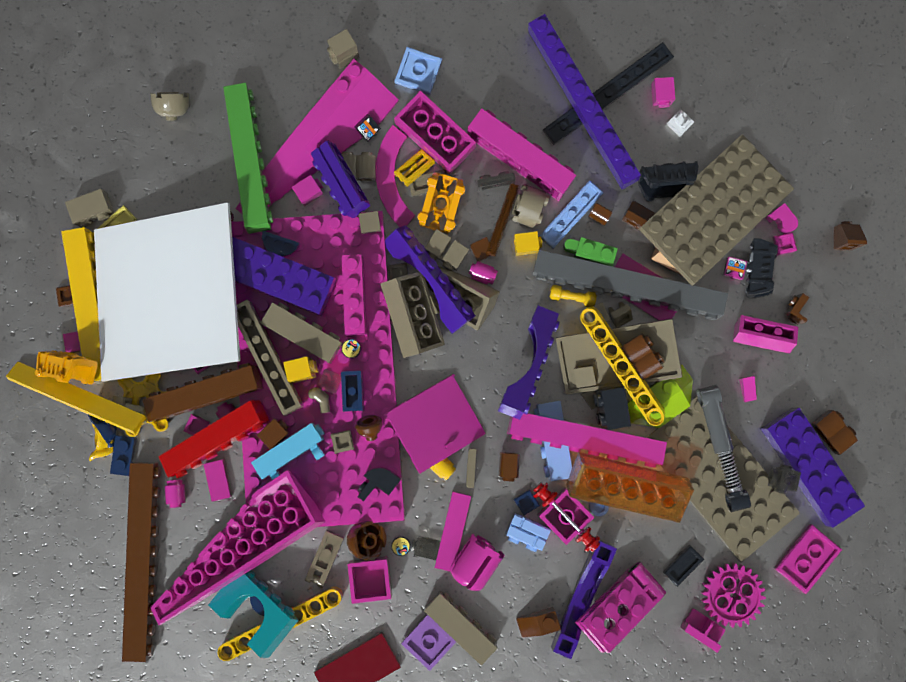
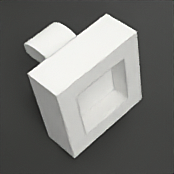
[667,109,694,137]

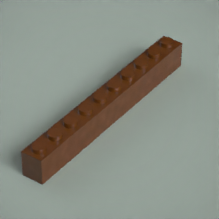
[122,462,161,662]

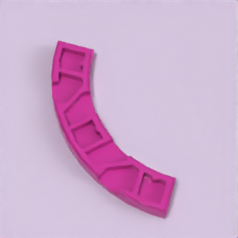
[376,125,415,227]

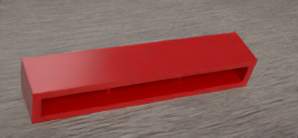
[158,400,270,478]

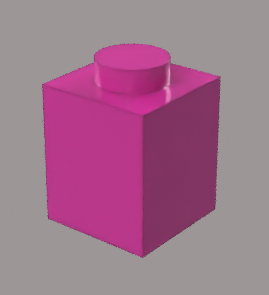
[651,77,675,108]
[292,175,323,207]

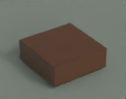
[469,237,491,262]
[56,285,73,307]

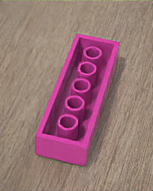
[468,108,576,201]

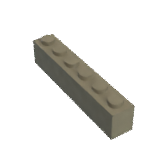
[237,300,304,415]

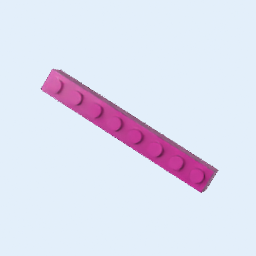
[507,413,667,468]

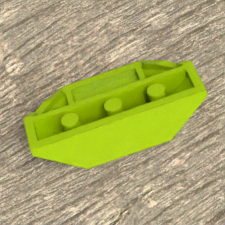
[627,364,693,428]

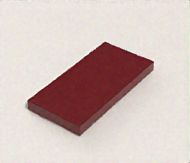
[314,632,401,682]

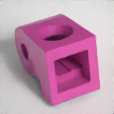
[765,203,798,234]

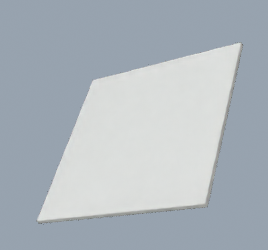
[94,203,240,381]

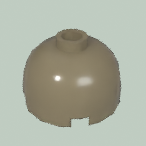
[150,92,190,121]

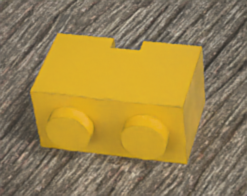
[283,357,318,383]

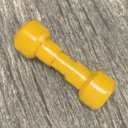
[549,285,597,307]

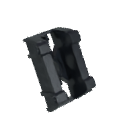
[638,161,699,201]
[746,238,778,298]

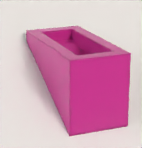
[739,376,757,402]

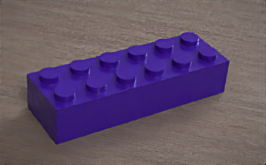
[232,237,337,316]
[760,408,865,528]

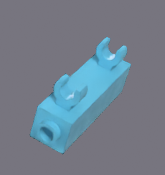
[251,423,325,480]

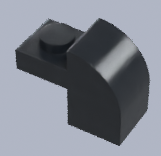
[357,467,402,502]

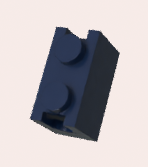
[341,371,365,412]

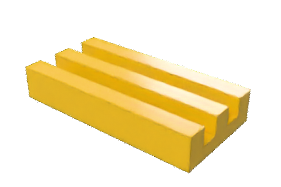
[394,149,435,187]

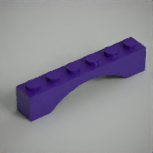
[385,225,476,334]
[498,305,560,420]
[551,540,617,659]

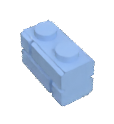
[505,512,551,552]

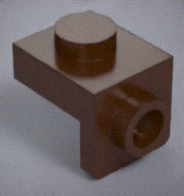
[784,293,810,325]

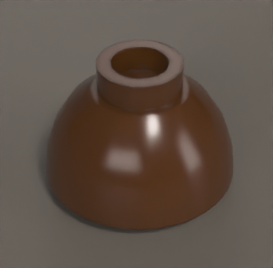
[355,415,382,441]

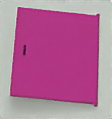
[384,374,486,474]

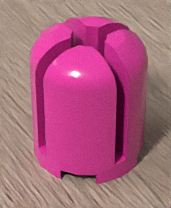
[451,533,505,591]

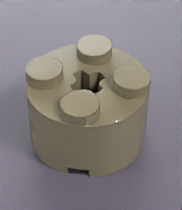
[511,184,550,228]

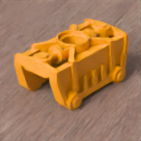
[417,172,465,234]
[35,350,97,385]

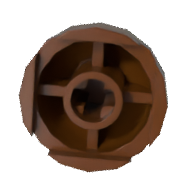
[347,521,386,561]

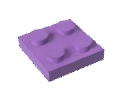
[401,615,456,671]

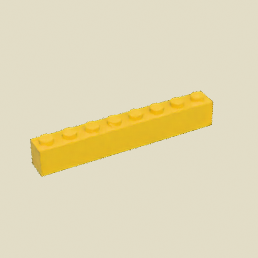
[61,227,102,383]

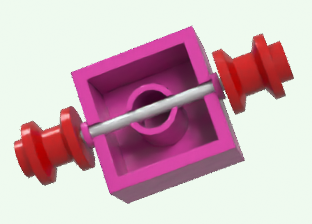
[533,482,600,552]

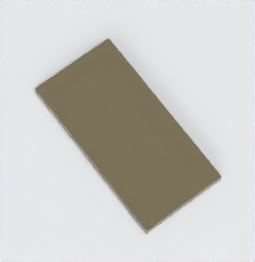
[556,318,682,395]

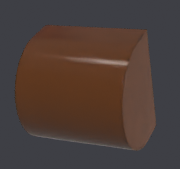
[588,203,612,226]

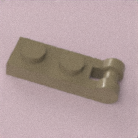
[305,530,344,588]

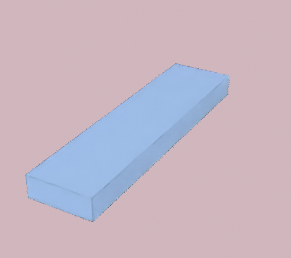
[540,181,604,249]

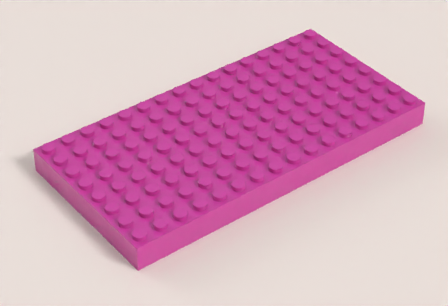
[231,211,405,527]

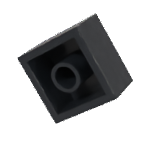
[593,387,631,430]

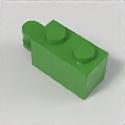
[563,237,618,267]

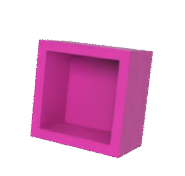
[348,556,392,604]

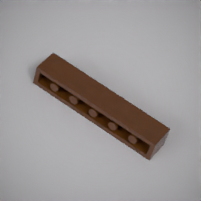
[142,363,264,422]

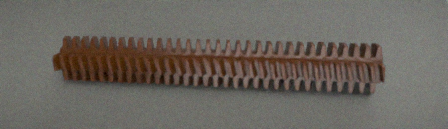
[486,184,520,256]

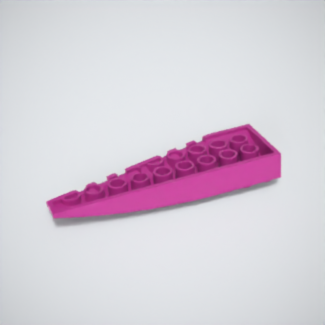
[235,59,399,215]
[151,470,325,625]

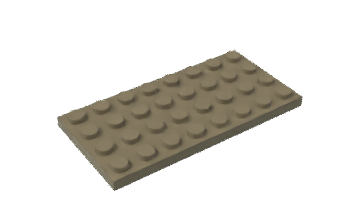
[639,134,794,286]
[646,396,800,563]

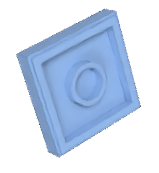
[395,47,442,95]

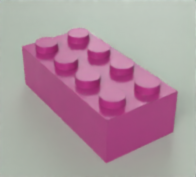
[394,91,476,175]

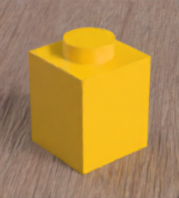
[513,231,542,256]

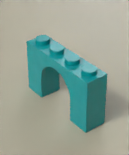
[208,570,298,658]

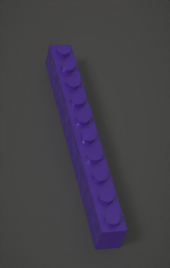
[528,14,641,190]

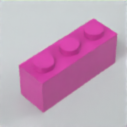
[733,315,799,354]

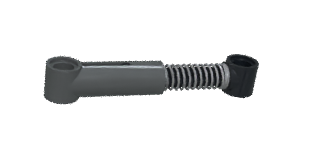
[697,385,751,513]

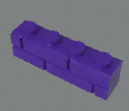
[311,140,370,218]

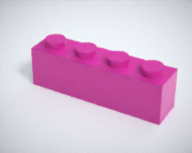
[342,254,367,336]

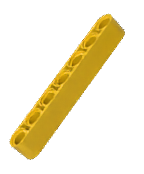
[580,307,665,426]
[217,586,343,661]

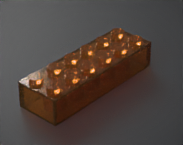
[566,452,694,523]

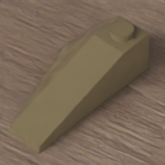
[425,266,500,331]

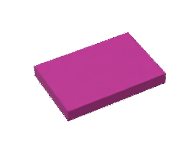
[774,524,842,594]

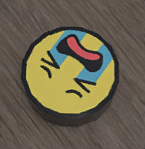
[341,339,361,359]
[391,536,411,556]

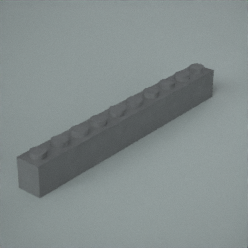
[533,250,728,320]

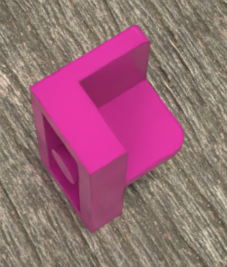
[681,608,725,653]

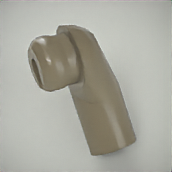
[308,387,330,413]

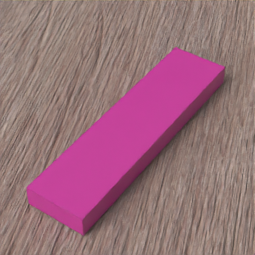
[435,492,471,572]

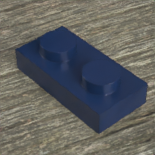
[110,435,137,476]

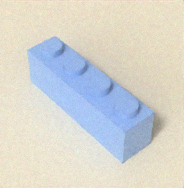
[534,401,574,481]

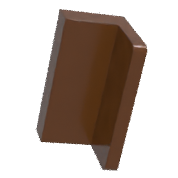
[622,201,656,230]

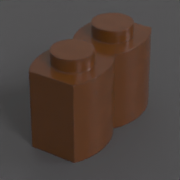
[621,333,665,380]
[811,410,858,455]
[498,452,520,482]

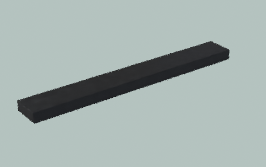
[542,42,674,145]

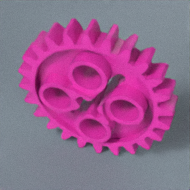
[701,563,766,628]

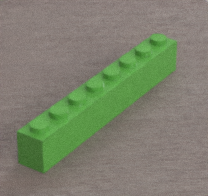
[223,83,273,234]

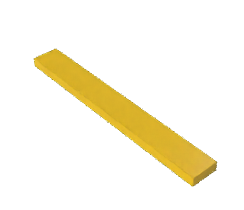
[6,361,146,434]

